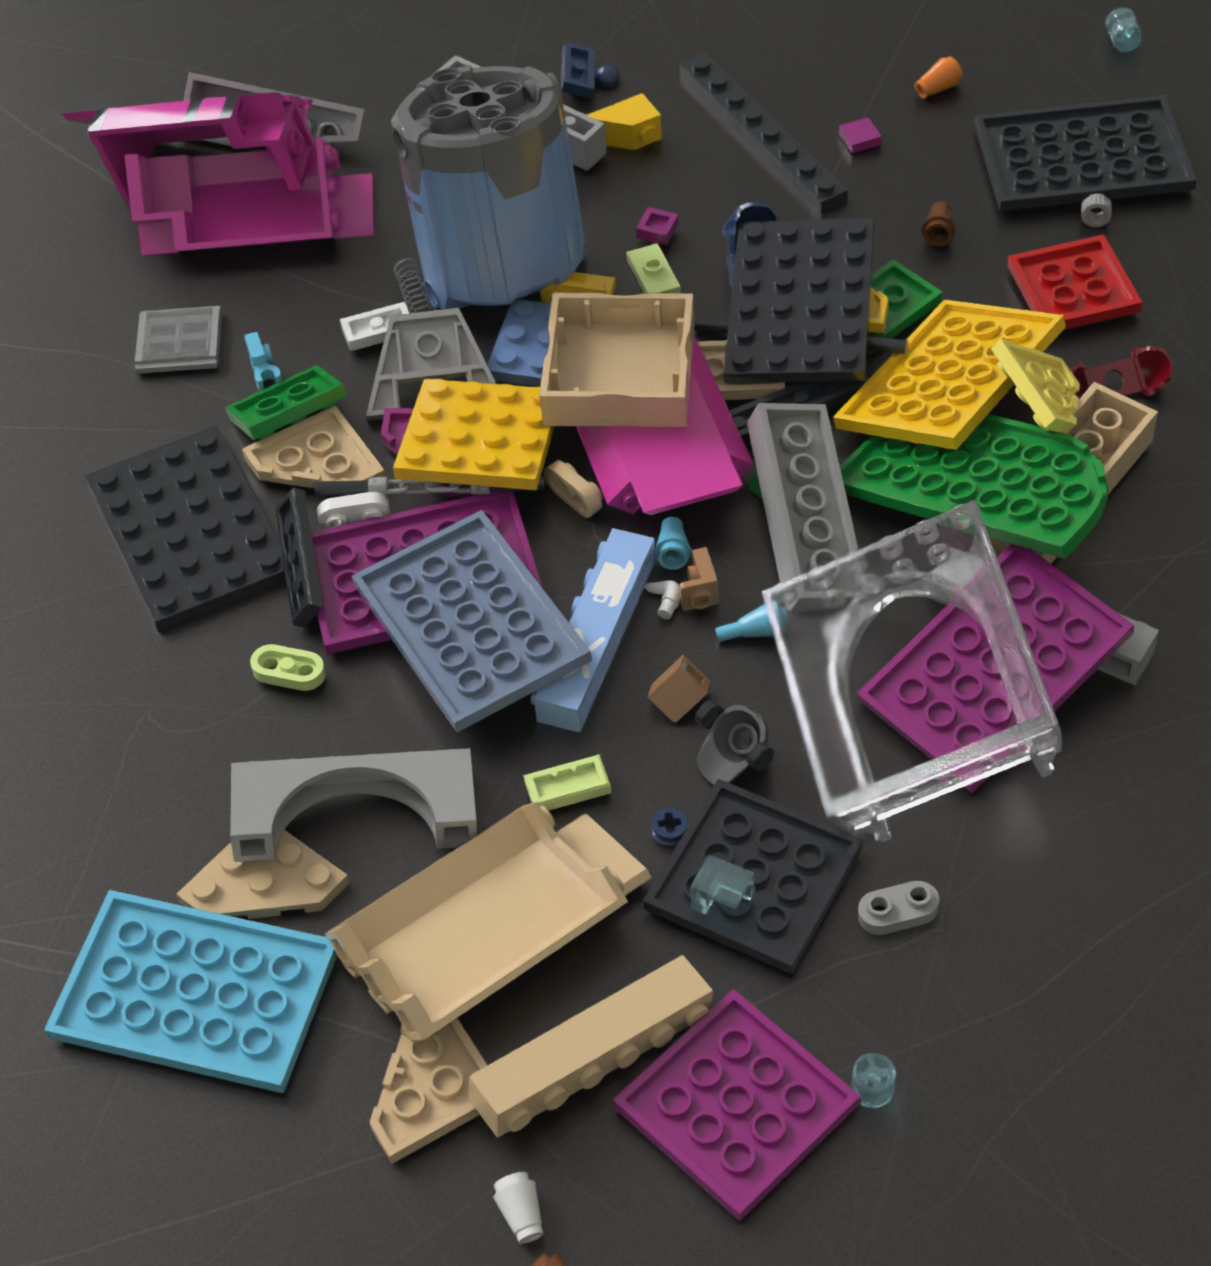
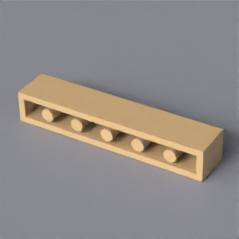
[469,955,713,1138]

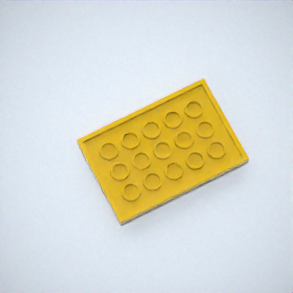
[833,300,1066,450]

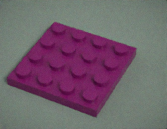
[613,989,861,1222]

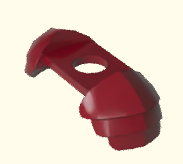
[1070,346,1174,399]

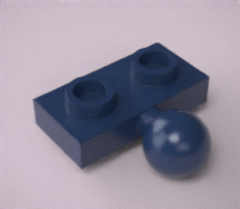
[561,42,620,98]

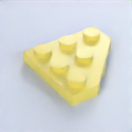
[991,339,1080,434]

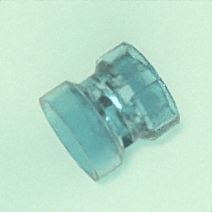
[1105,7,1143,52]

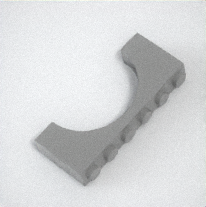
[230,748,477,862]

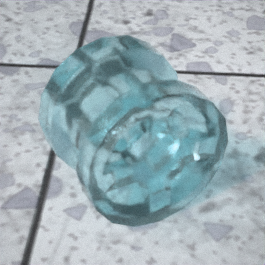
[851,1053,896,1108]

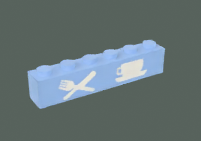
[531,528,656,733]

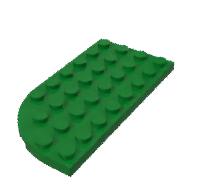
[840,414,1108,559]

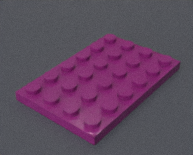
[311,491,543,655]
[857,543,1134,793]

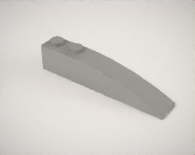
[183,72,366,146]

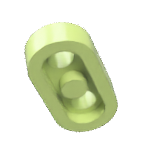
[250,644,326,691]

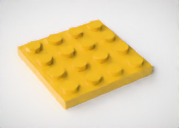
[393,379,554,490]

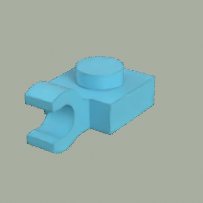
[244,332,282,391]

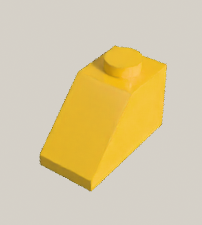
[587,93,662,150]

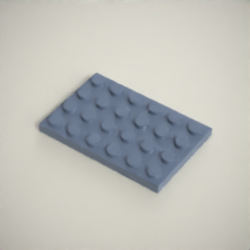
[352,510,593,732]

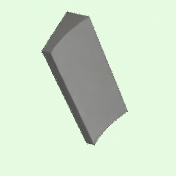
[747,403,868,613]

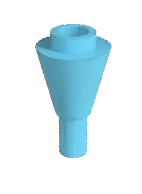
[715,600,787,642]

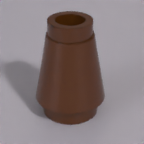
[922,201,955,246]

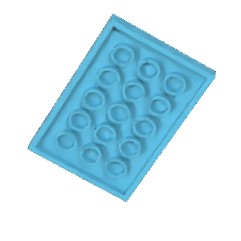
[44,890,337,1093]

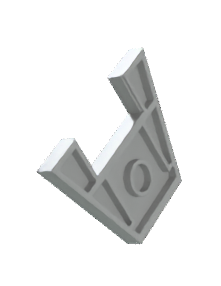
[366,308,496,421]

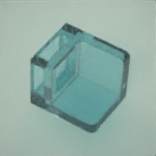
[691,855,754,914]

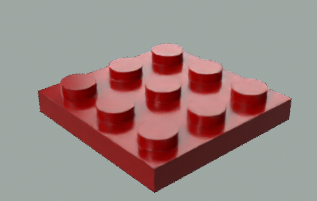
[1007,235,1143,330]

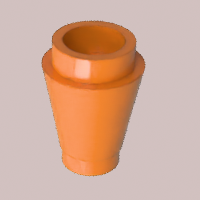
[914,57,963,99]

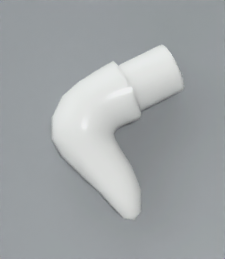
[644,580,680,619]

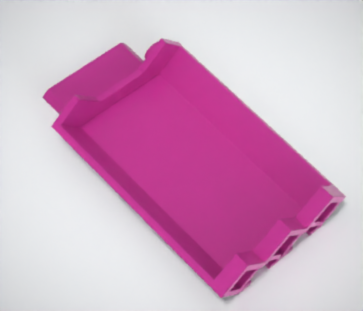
[576,335,754,515]

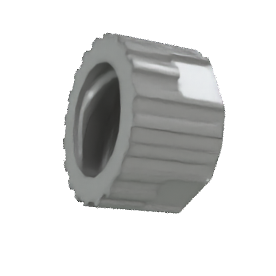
[1081,194,1112,227]

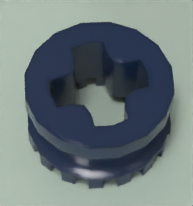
[651,807,688,847]

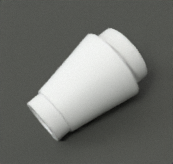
[493,1172,544,1244]

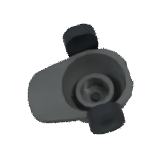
[695,700,775,785]

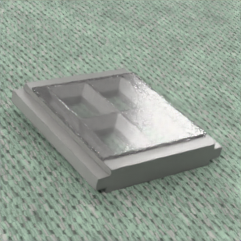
[135,306,222,374]

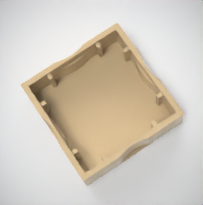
[539,293,695,427]

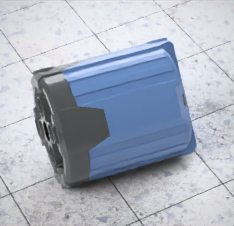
[391,65,586,309]

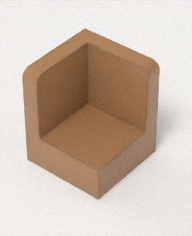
[647,655,710,722]

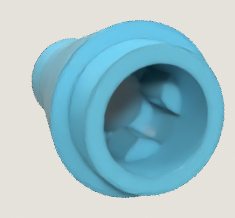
[655,517,691,570]

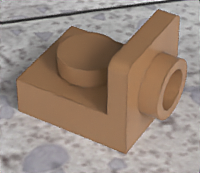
[679,547,719,611]

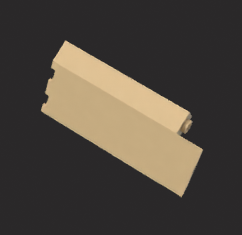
[325,802,652,1041]

